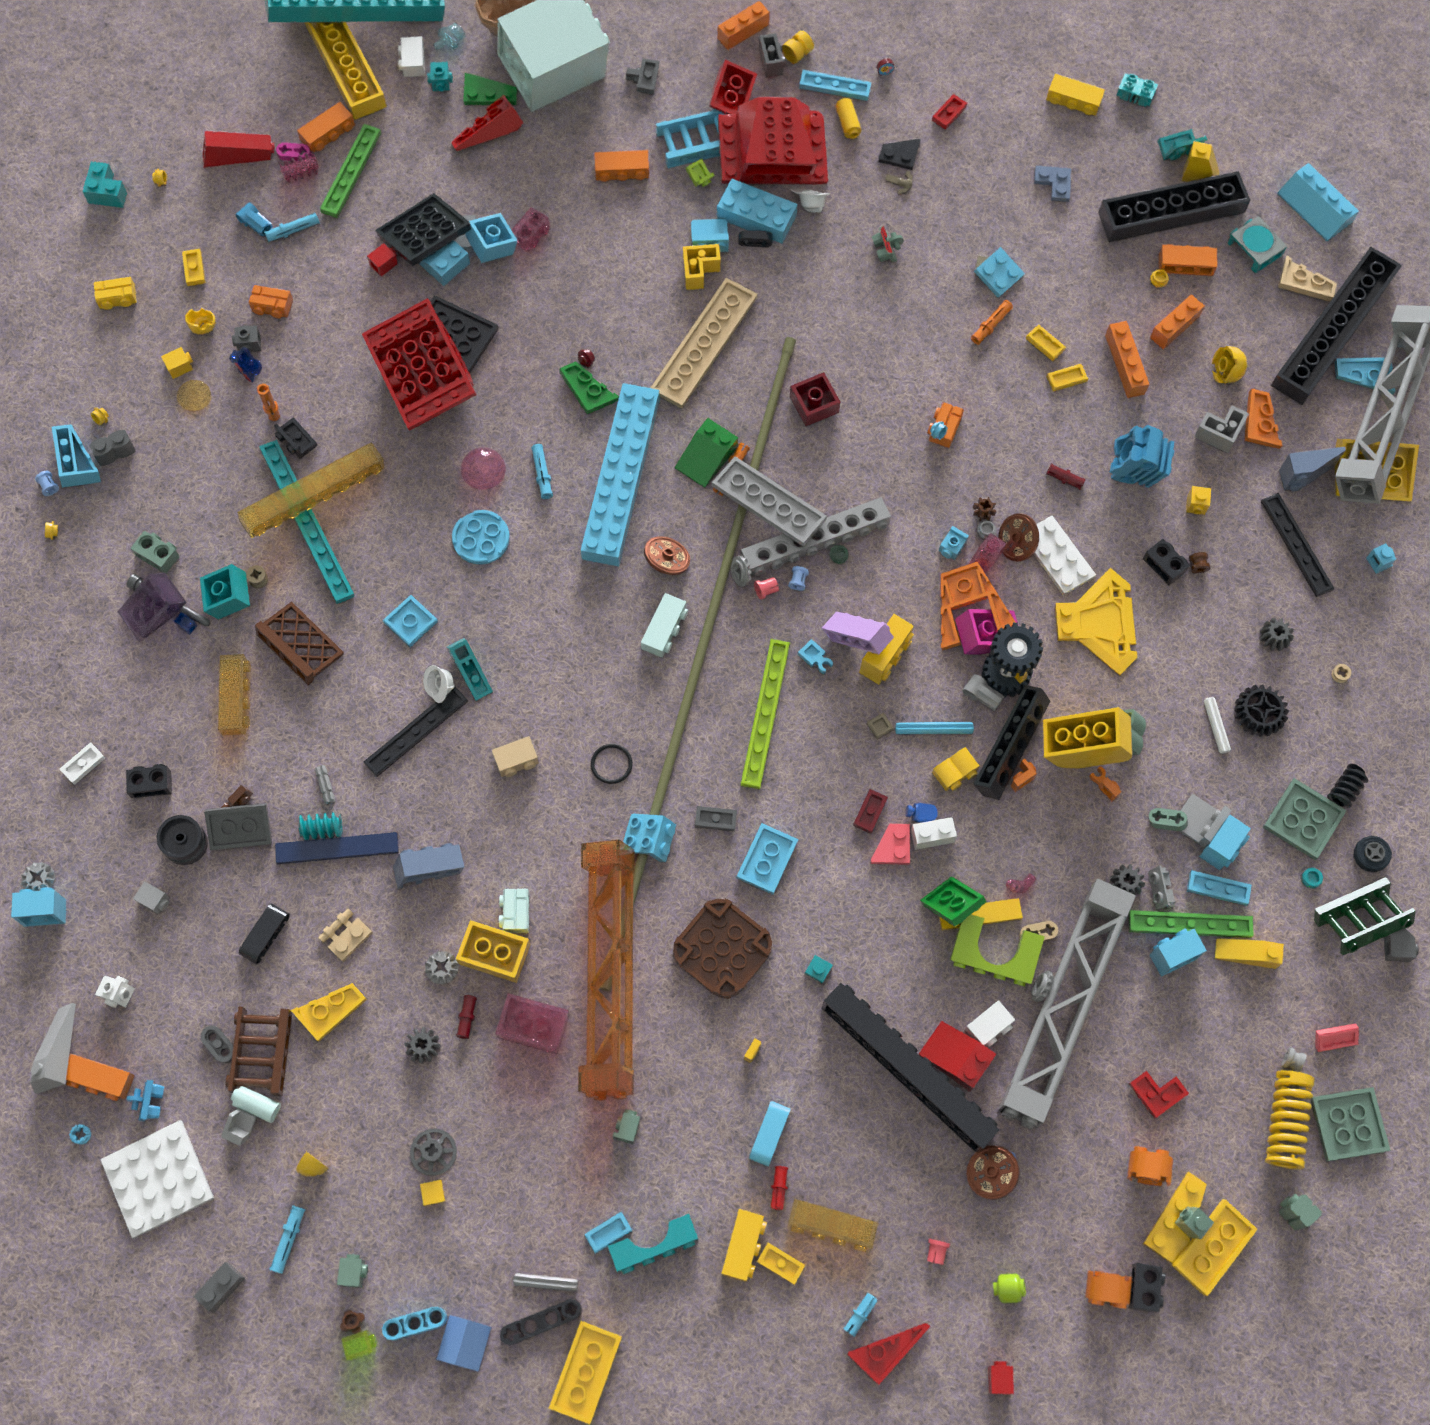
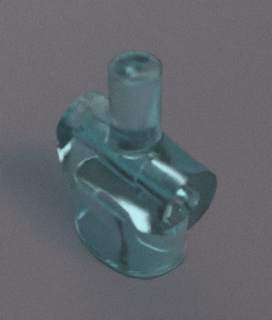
[433,23,466,50]

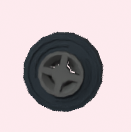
[1354,836,1392,872]

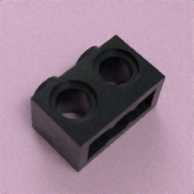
[1143,539,1190,586]
[126,764,172,798]
[1129,1263,1165,1313]

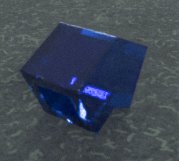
[173,612,197,635]

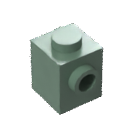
[1175,1206,1214,1239]
[337,1254,368,1288]

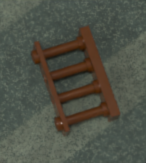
[226,1006,293,1096]

